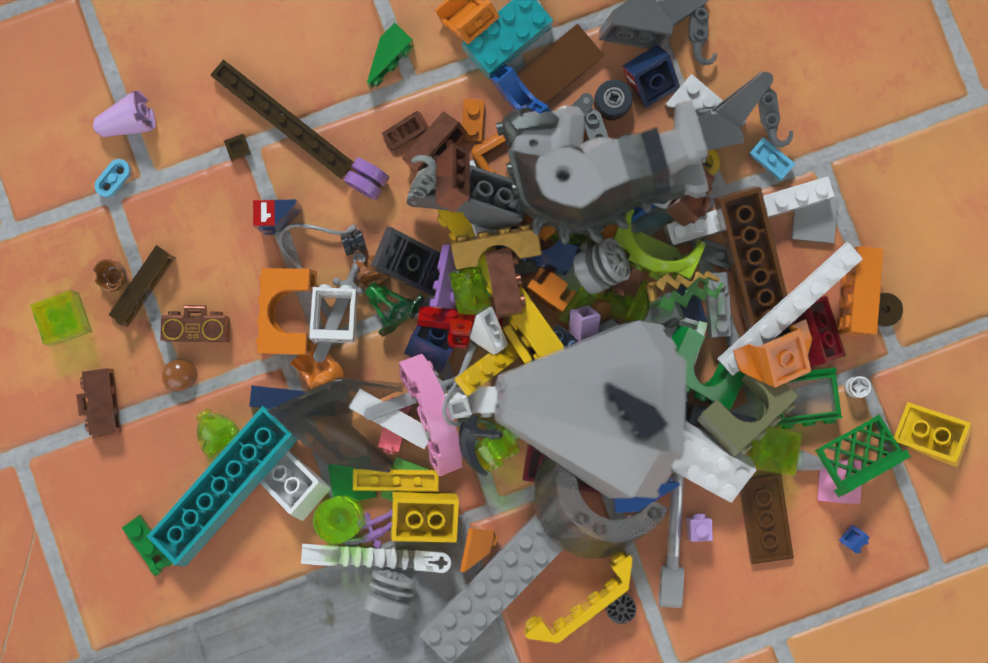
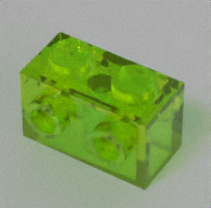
[449,267,490,315]

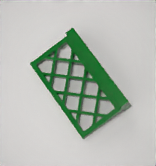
[815,414,911,498]

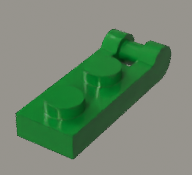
[122,515,173,576]

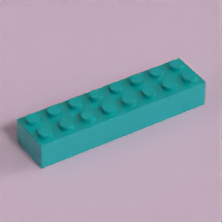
[146,406,300,567]

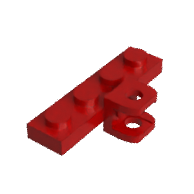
[417,306,503,349]

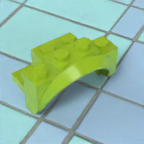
[613,209,706,280]

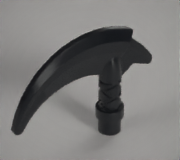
[459,414,503,476]

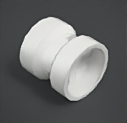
[844,376,871,398]

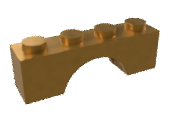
[451,223,542,269]

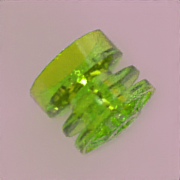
[313,495,365,544]

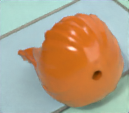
[290,343,344,396]

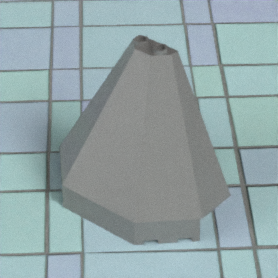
[494,320,686,498]

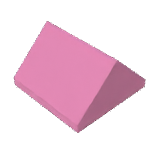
[817,458,862,504]

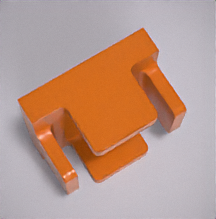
[526,267,577,314]

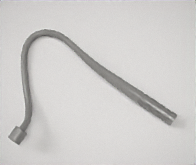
[279,223,358,320]
[442,340,496,430]

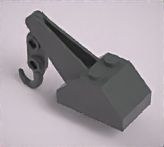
[599,0,717,66]
[695,71,793,151]

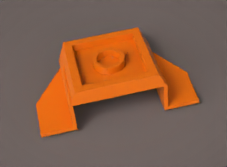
[733,319,812,387]

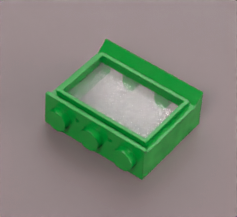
[776,367,843,429]

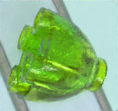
[196,409,240,457]

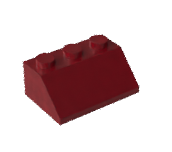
[794,296,846,367]

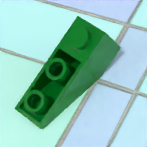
[367,22,414,89]

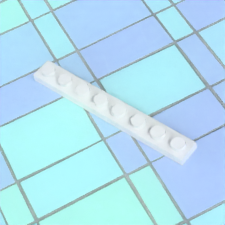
[717,242,862,375]

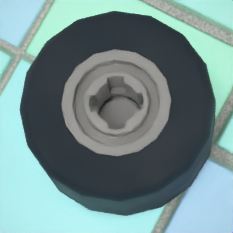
[594,79,633,120]

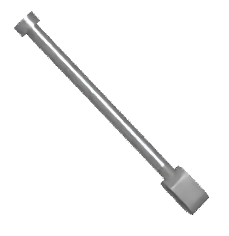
[658,392,689,608]

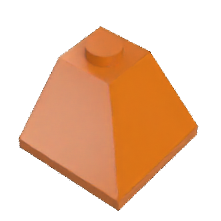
[460,524,498,572]

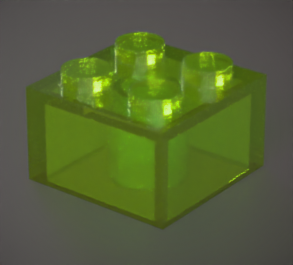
[30,290,92,346]
[749,427,802,476]

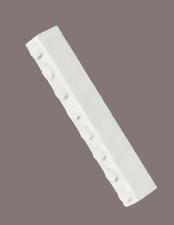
[663,176,834,247]

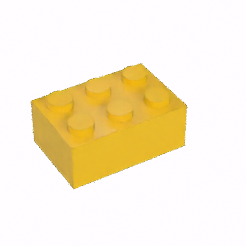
[391,492,459,542]

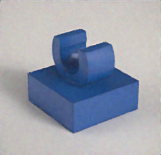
[839,524,870,554]

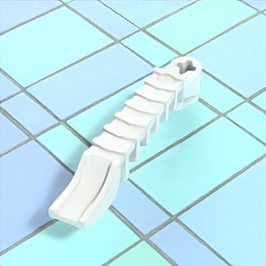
[301,544,451,573]

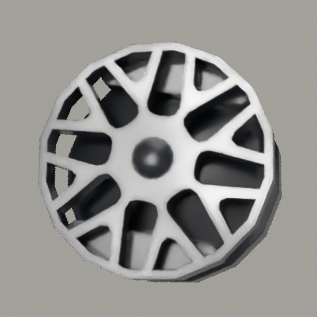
[605,593,636,624]

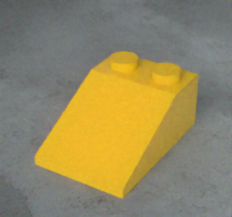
[894,402,972,467]

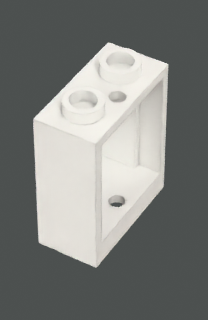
[309,284,358,343]

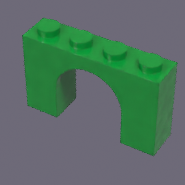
[671,325,745,410]

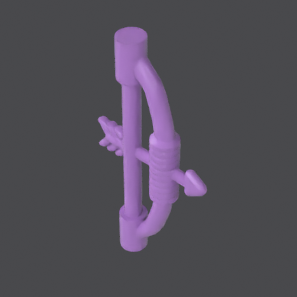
[333,509,392,549]

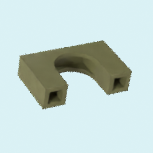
[697,374,799,458]

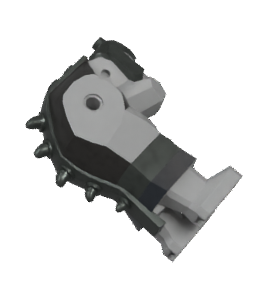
[496,100,708,244]

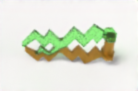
[645,271,723,313]

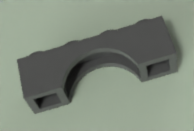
[599,292,685,333]

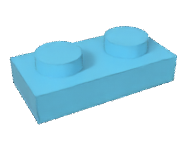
[749,137,795,181]

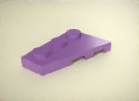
[429,244,461,310]

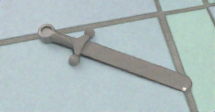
[313,252,366,362]
[364,371,458,420]

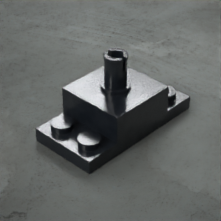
[370,226,441,296]

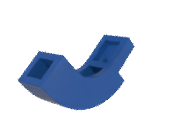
[489,64,551,114]

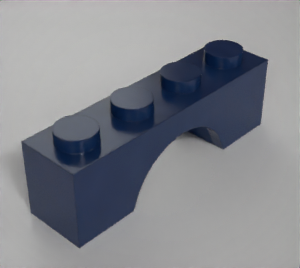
[494,226,582,276]

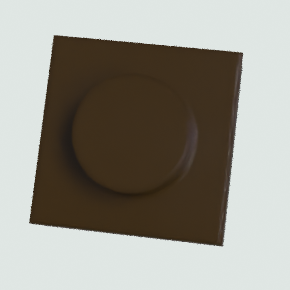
[224,133,252,162]

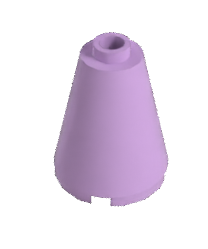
[93,90,156,137]

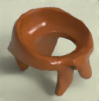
[356,255,389,287]

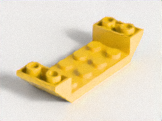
[524,551,633,643]

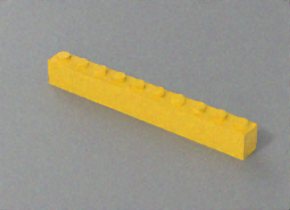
[436,209,564,360]

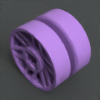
[343,157,390,200]

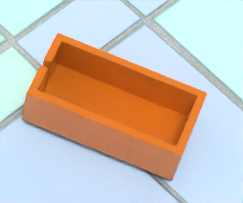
[837,246,884,337]

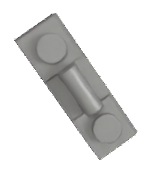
[703,272,733,339]

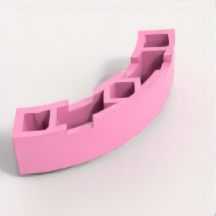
[399,354,463,476]

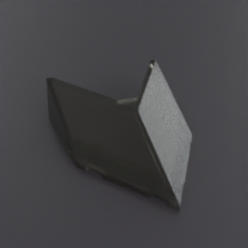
[267,378,405,473]

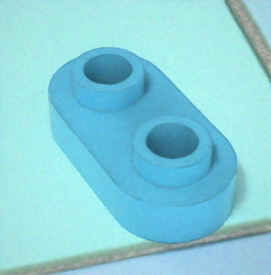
[95,159,131,198]

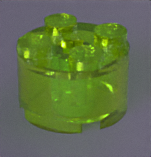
[475,425,521,472]

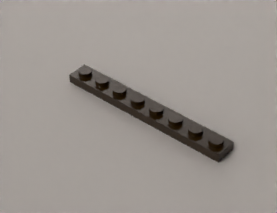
[210,59,354,180]

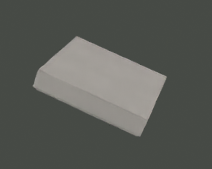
[791,201,838,244]

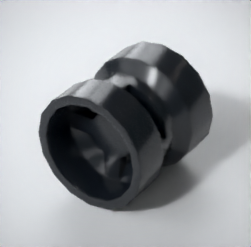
[340,229,367,256]

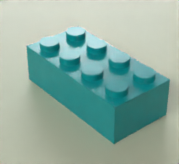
[462,0,553,80]

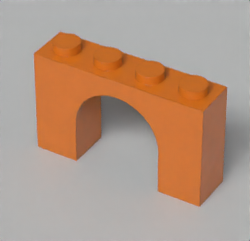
[255,268,317,356]

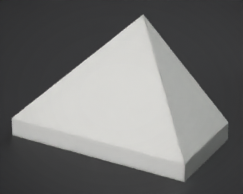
[470,307,508,355]

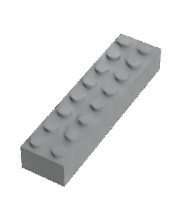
[419,508,571,663]

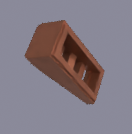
[382,111,429,151]

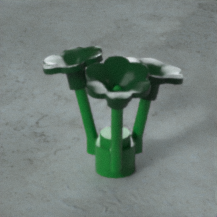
[365,282,424,337]

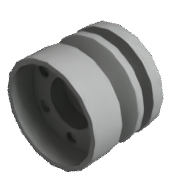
[573,238,630,294]
[363,570,416,620]

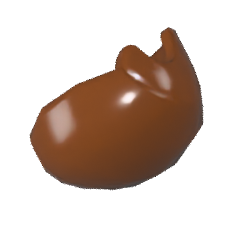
[93,259,127,292]
[162,359,197,392]

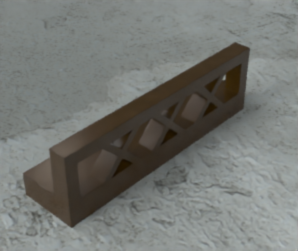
[108,245,176,327]

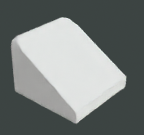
[444,389,472,420]

